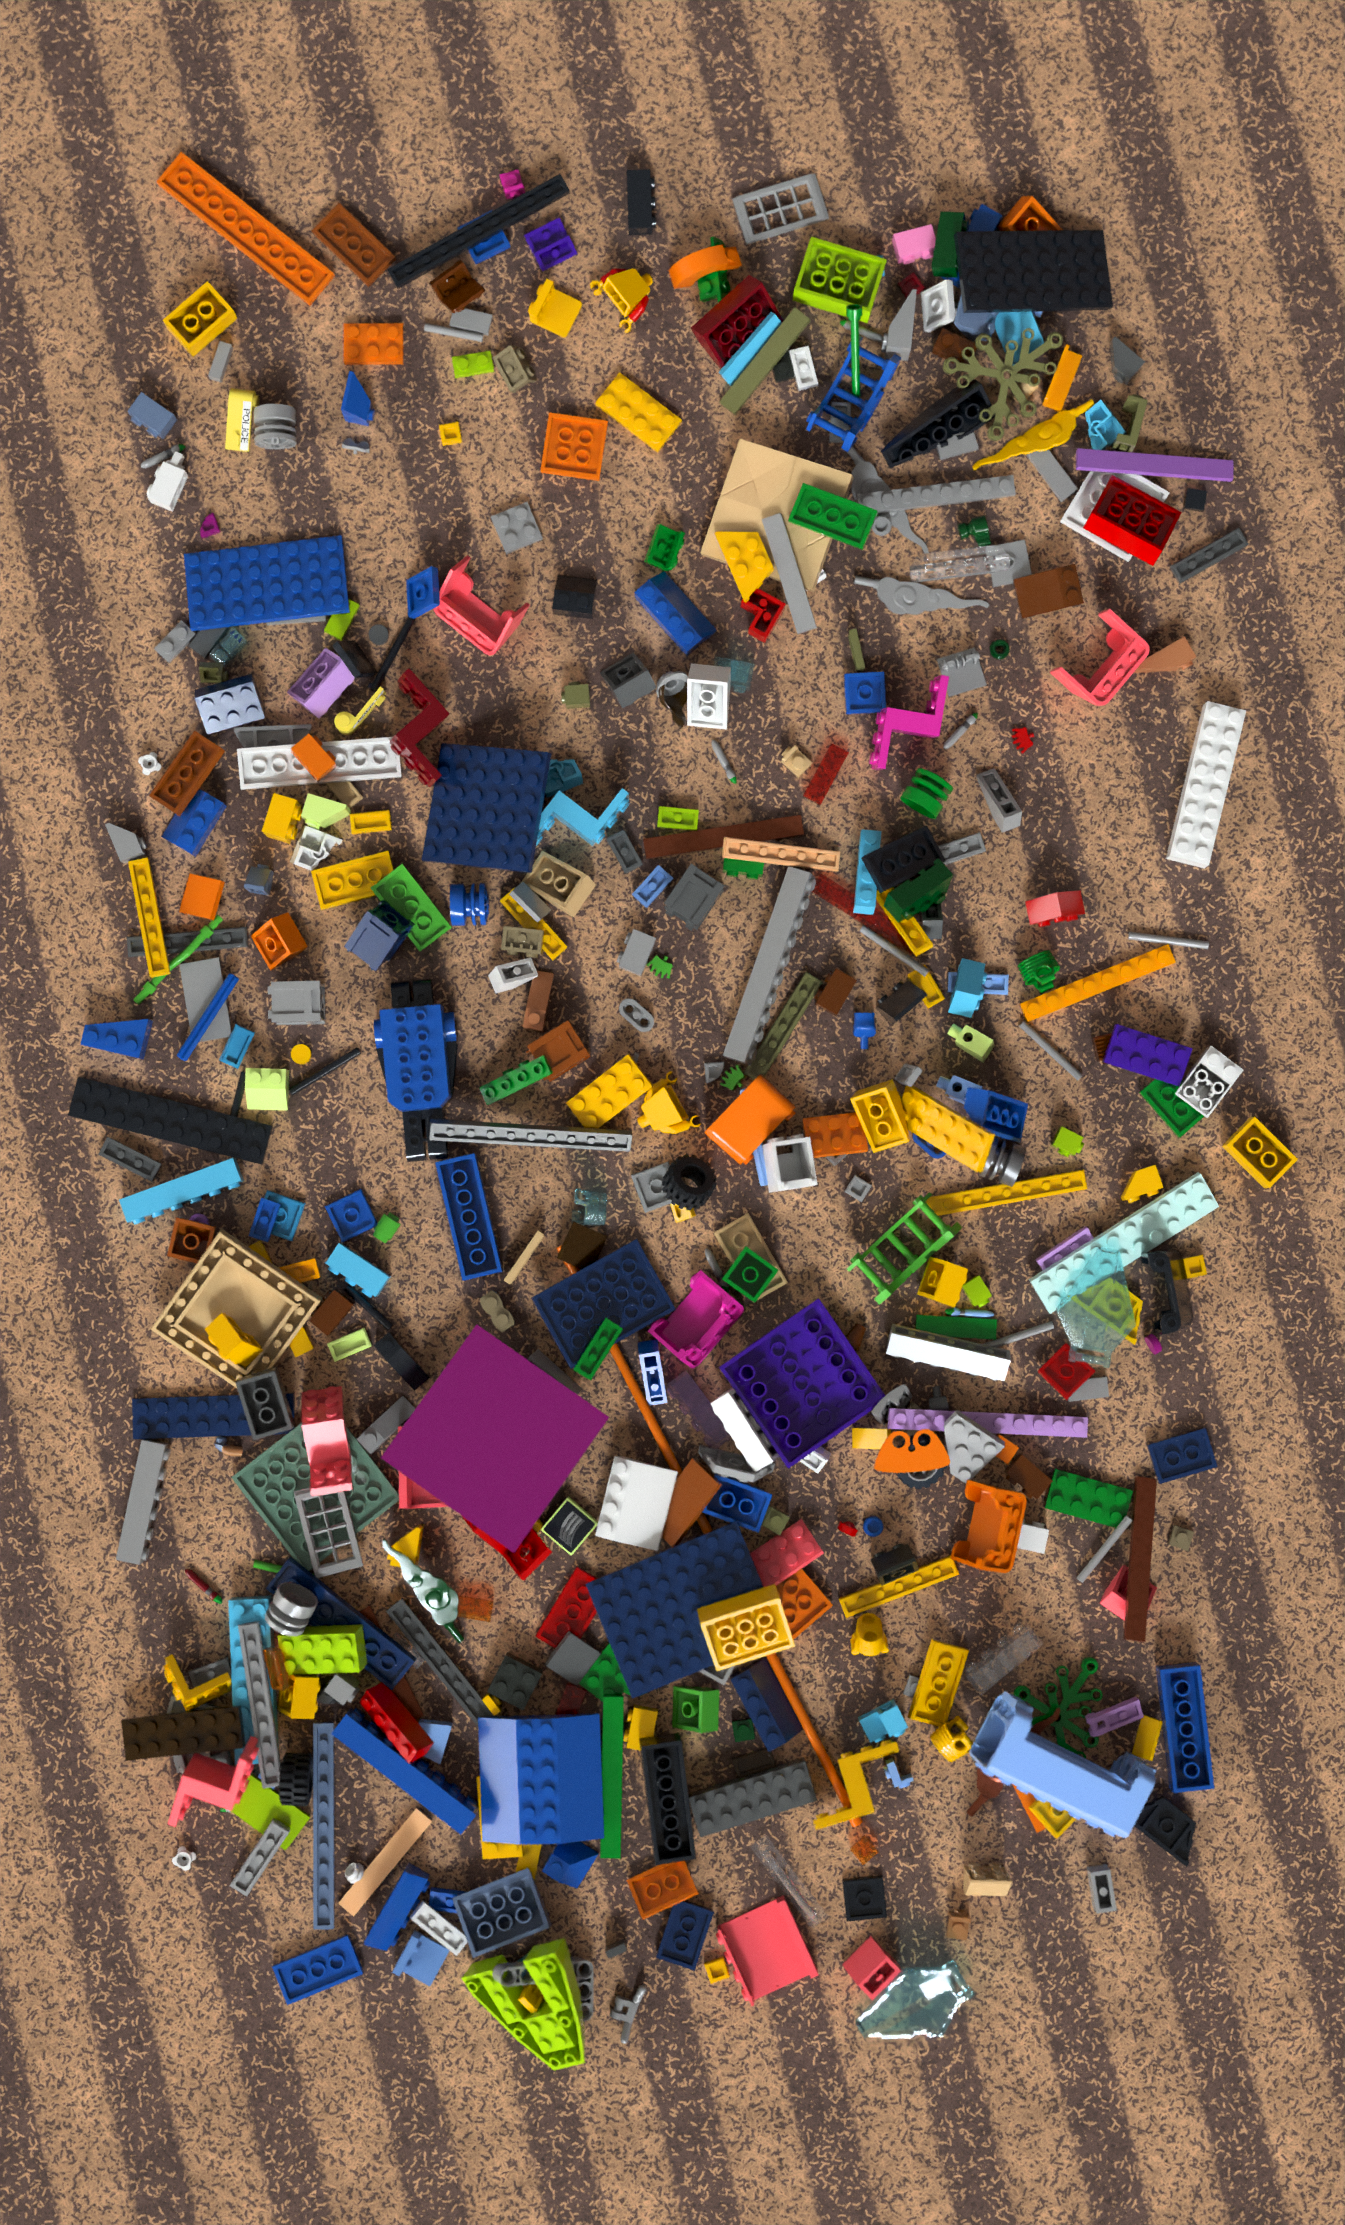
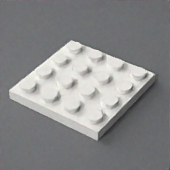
[1060,471,1170,562]

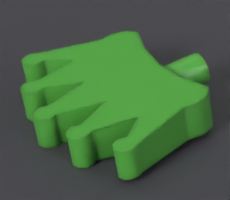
[646,955,673,978]
[720,1064,746,1091]

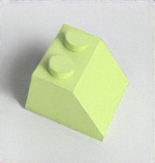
[301,793,351,830]
[245,1068,289,1110]

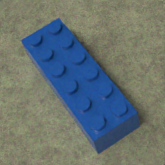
[435,1153,503,1281]
[1156,1662,1214,1793]

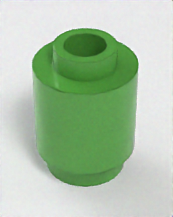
[373,1212,401,1243]

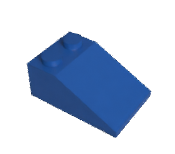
[703,1473,773,1533]

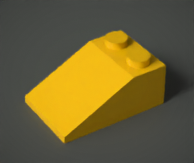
[850,1079,910,1153]

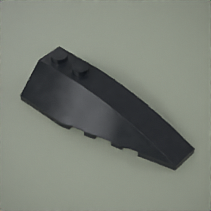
[880,379,995,468]

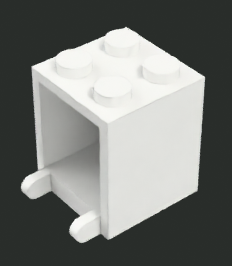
[762,1134,818,1193]

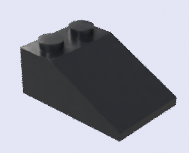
[876,981,927,1026]

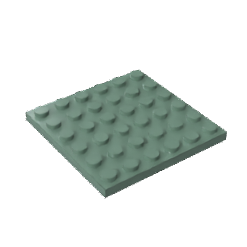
[231,1423,399,1571]

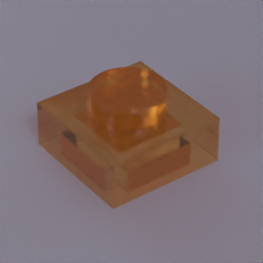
[850,1835,878,1865]

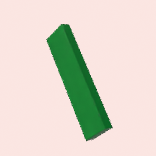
[915,1315,997,1340]

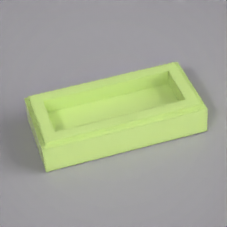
[327,1328,372,1362]

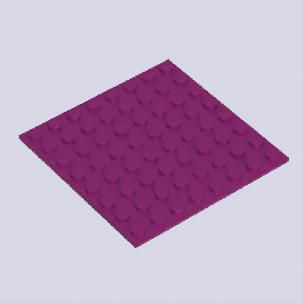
[381,1324,609,1553]

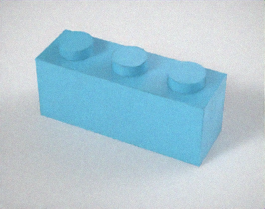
[326,1243,391,1298]

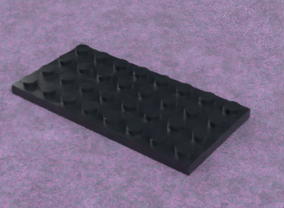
[954,230,1113,313]

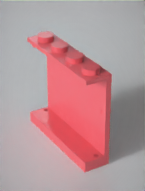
[716,1895,819,2006]

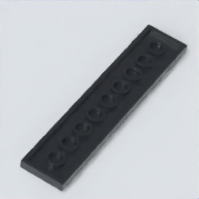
[68,1077,273,1165]

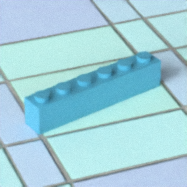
[119,1158,244,1225]

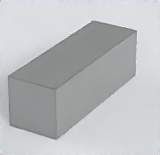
[208,341,233,383]

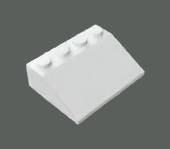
[595,1456,678,1551]

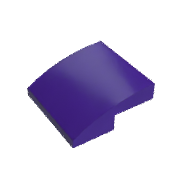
[524,218,578,272]

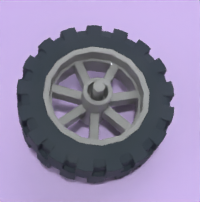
[895,1434,947,1489]

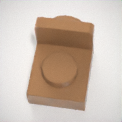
[946,1909,971,1940]

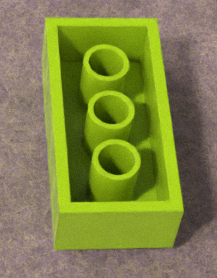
[277,1625,367,1675]

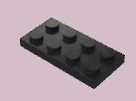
[861,825,946,893]

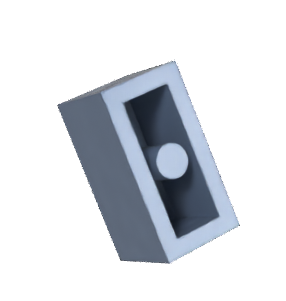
[127,392,177,439]

